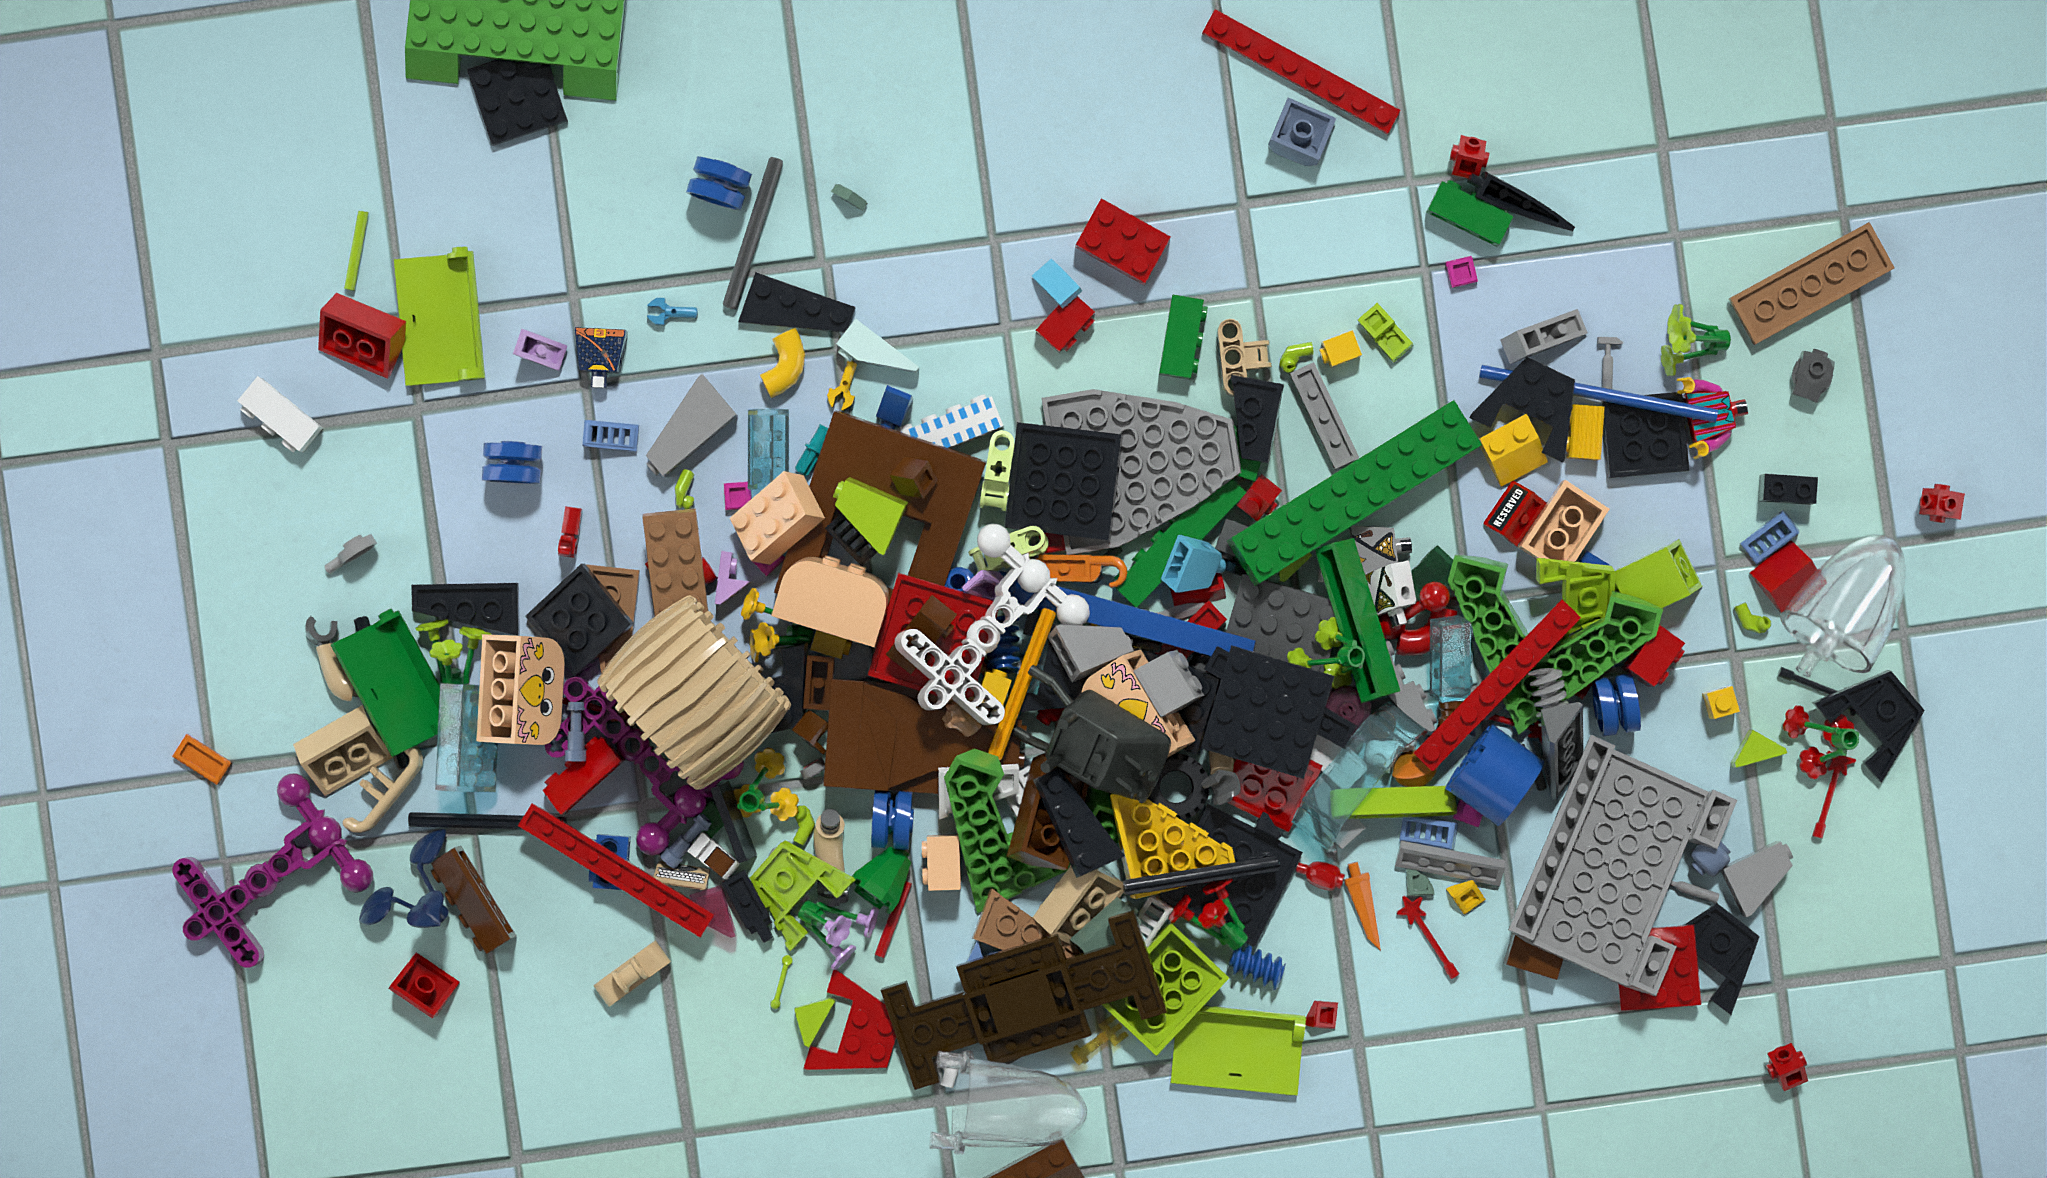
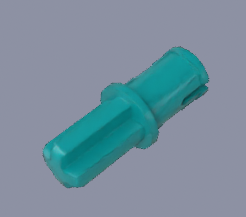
[795,424,828,476]

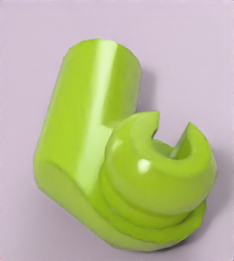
[1280,342,1314,373]
[675,469,695,509]
[1734,602,1771,633]
[793,805,815,846]

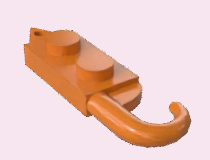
[1036,554,1127,588]

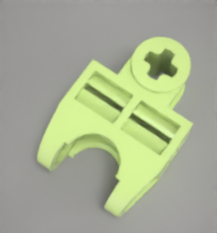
[979,430,1014,511]
[968,526,1049,574]

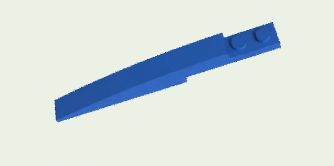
[999,571,1256,656]

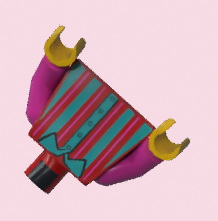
[1677,377,1748,459]

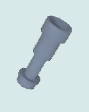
[565,702,586,761]
[660,813,712,869]

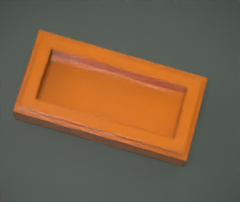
[172,734,233,785]

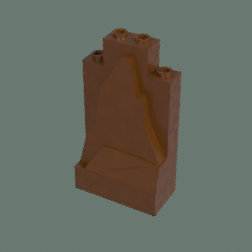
[824,679,1027,794]

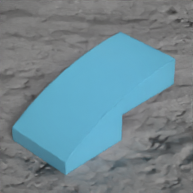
[1032,259,1082,309]

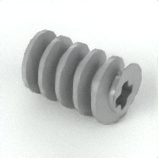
[1528,668,1569,727]

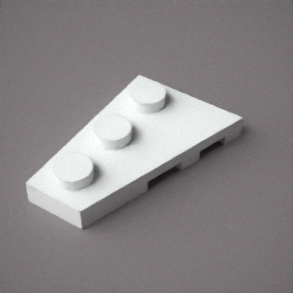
[938,764,1019,820]

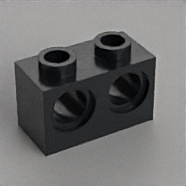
[1758,474,1818,505]

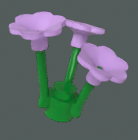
[798,900,879,970]

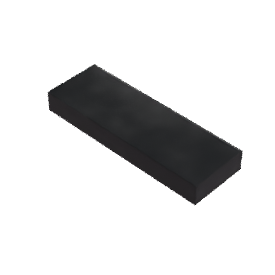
[711,781,757,863]

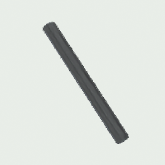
[723,157,783,309]

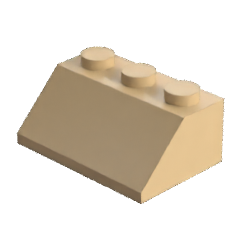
[293,705,393,796]
[1033,865,1124,947]

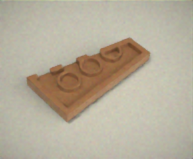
[972,889,1080,958]

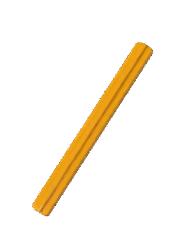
[988,608,1056,760]

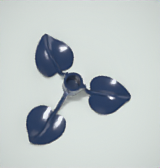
[359,829,449,928]

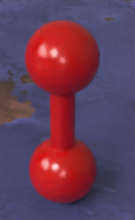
[1378,582,1450,640]

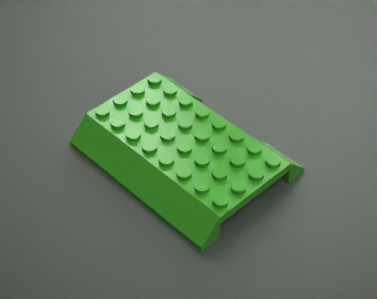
[405,0,625,101]

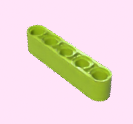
[1330,786,1457,820]

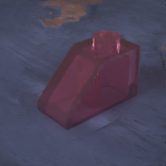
[689,884,737,938]

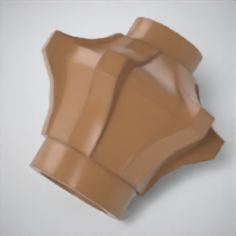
[942,697,982,737]

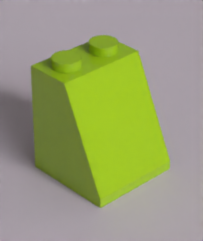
[833,477,908,555]
[1615,539,1702,608]

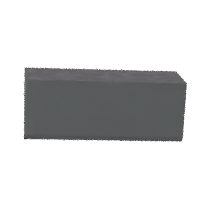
[1541,702,1584,800]

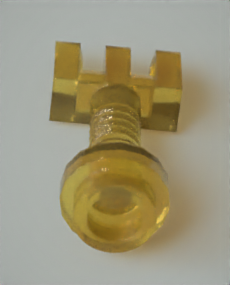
[1070,1015,1129,1065]

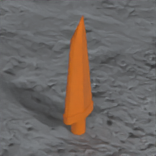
[1344,862,1381,951]

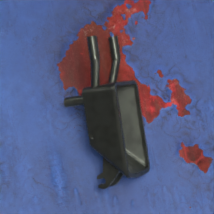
[1011,665,1171,803]

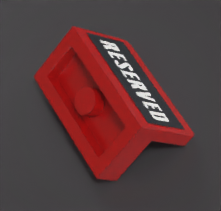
[1484,481,1547,546]

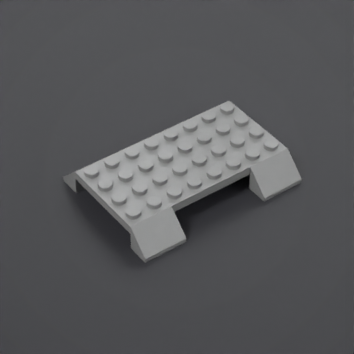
[1508,735,1737,996]

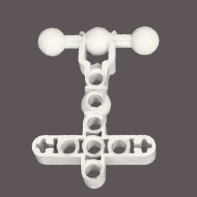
[895,524,1090,725]

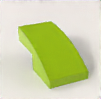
[1357,302,1414,363]

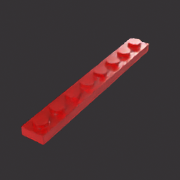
[1202,9,1401,134]
[1414,600,1581,772]
[518,803,715,938]

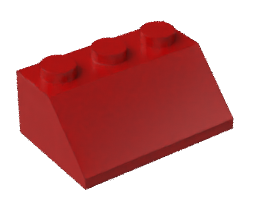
[318,293,406,379]
[542,736,625,815]

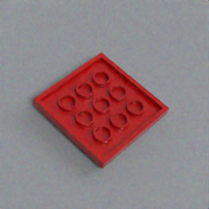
[868,572,999,699]

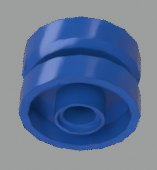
[686,156,752,210]
[482,441,542,484]
[1592,674,1641,737]
[871,790,914,850]

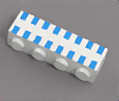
[896,394,1004,449]

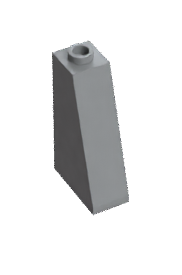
[646,374,738,477]

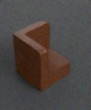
[890,457,938,499]
[792,709,828,755]

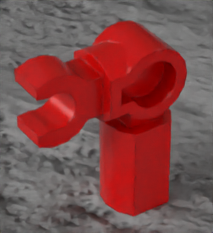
[558,506,583,558]

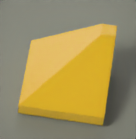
[1446,880,1486,915]

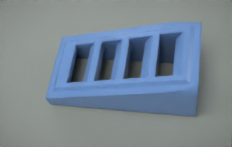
[582,420,639,451]
[1740,510,1799,565]
[1399,817,1458,849]

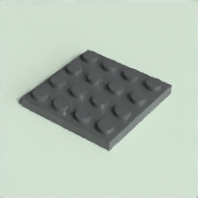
[1226,573,1345,672]

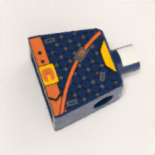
[575,327,628,388]

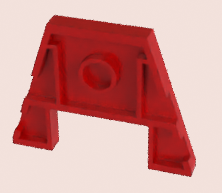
[803,970,896,1070]

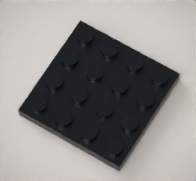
[1005,422,1123,540]
[1201,645,1335,779]
[1160,804,1303,947]

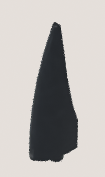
[1467,171,1575,231]

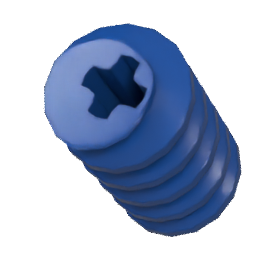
[987,616,1020,674]
[1227,945,1286,990]

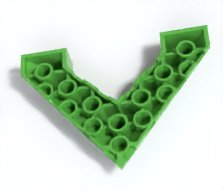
[1448,555,1663,734]
[944,749,1119,914]

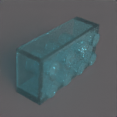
[435,683,498,792]

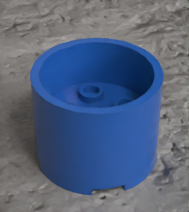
[1445,724,1545,826]

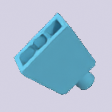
[1161,535,1226,592]

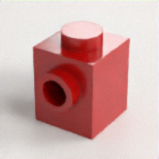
[1237,474,1282,521]

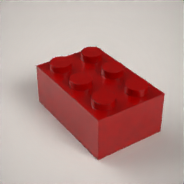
[1075,198,1171,286]

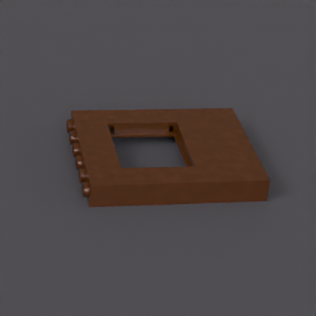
[774,410,987,598]

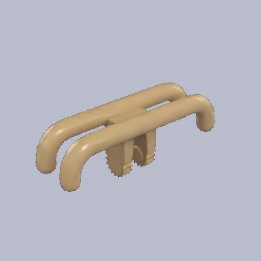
[342,746,423,833]

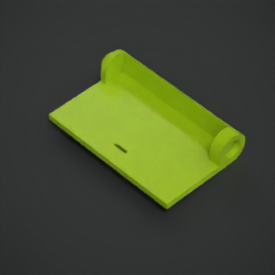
[394,246,485,386]
[1170,1006,1306,1096]

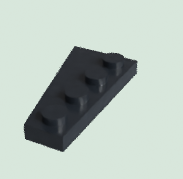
[738,272,856,333]
[411,583,520,636]
[1033,768,1125,878]

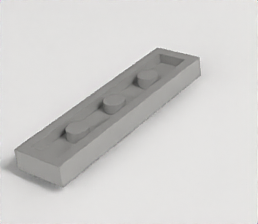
[1289,362,1359,469]
[1395,841,1506,886]

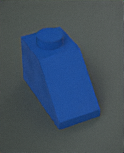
[876,385,913,429]

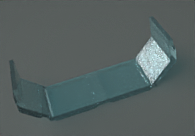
[1292,701,1429,854]

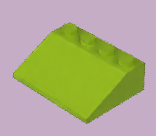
[1103,922,1229,1056]

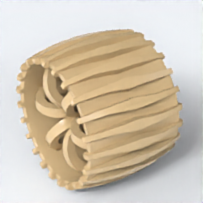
[597,595,791,790]

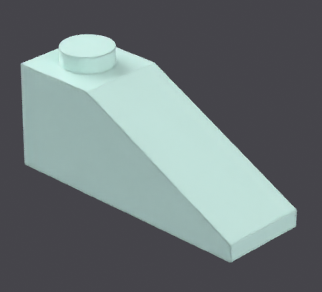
[836,318,919,373]

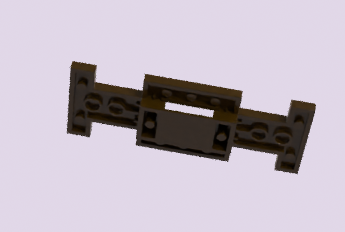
[880,910,1168,1090]

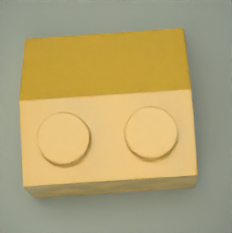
[1479,414,1548,487]

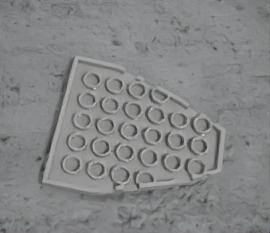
[1042,389,1242,555]

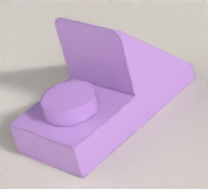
[513,329,567,371]
[715,551,751,605]

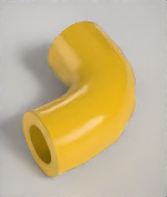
[760,328,805,398]

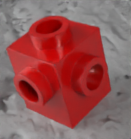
[1449,135,1490,178]
[1919,484,1965,523]
[1766,1043,1808,1091]

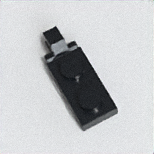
[722,870,774,943]

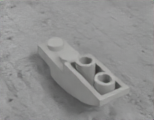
[1386,640,1437,732]

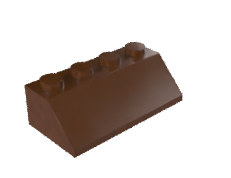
[1007,752,1089,870]
[430,846,517,954]
[983,1136,1085,1178]

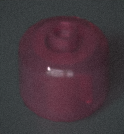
[1326,686,1372,735]

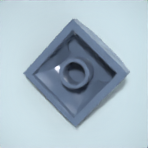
[1268,98,1336,166]

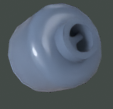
[1691,841,1731,877]

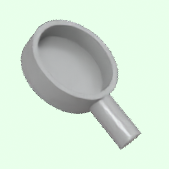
[325,534,377,574]

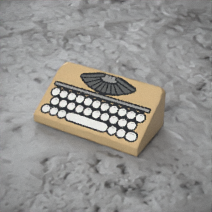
[654,861,710,890]

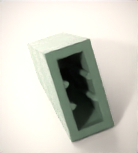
[1070,897,1142,954]

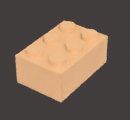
[730,471,825,565]
[1518,480,1610,562]

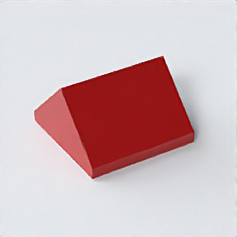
[1749,540,1824,614]
[388,952,460,1019]

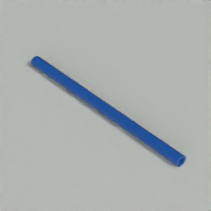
[1479,365,1718,423]

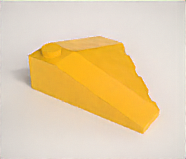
[1110,794,1235,899]

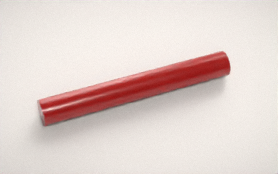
[875,881,912,958]

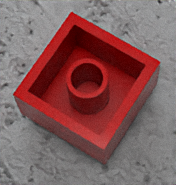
[1621,625,1685,687]

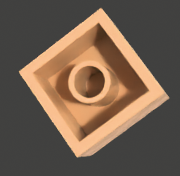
[922,834,961,891]

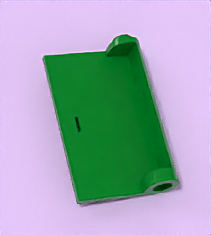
[331,608,460,757]

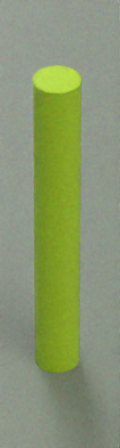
[344,211,368,291]

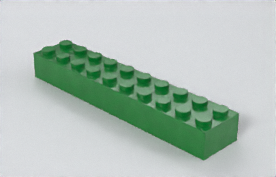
[1227,400,1482,586]

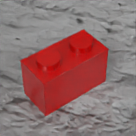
[1036,296,1095,353]

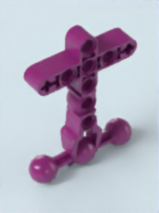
[545,677,744,856]
[172,773,373,968]

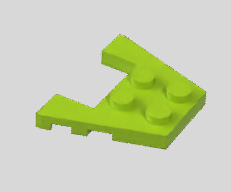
[1536,558,1615,642]
[750,840,855,951]

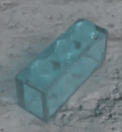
[748,408,789,490]
[1430,615,1473,703]

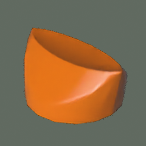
[1392,750,1438,787]

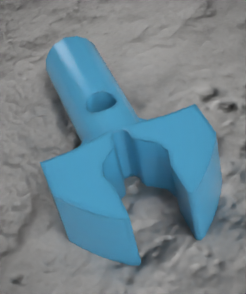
[647,298,698,325]

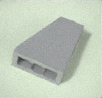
[1048,624,1134,683]
[1721,841,1793,917]

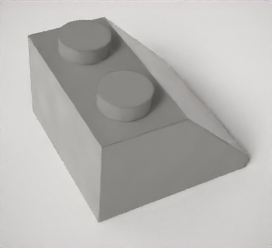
[1134,650,1204,717]

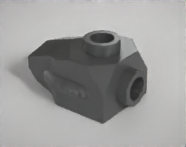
[1791,349,1835,403]

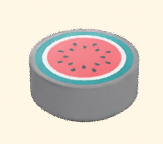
[800,757,825,779]

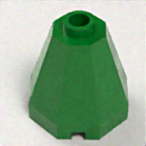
[850,847,911,915]

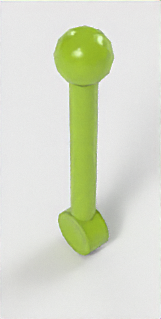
[770,955,793,1009]

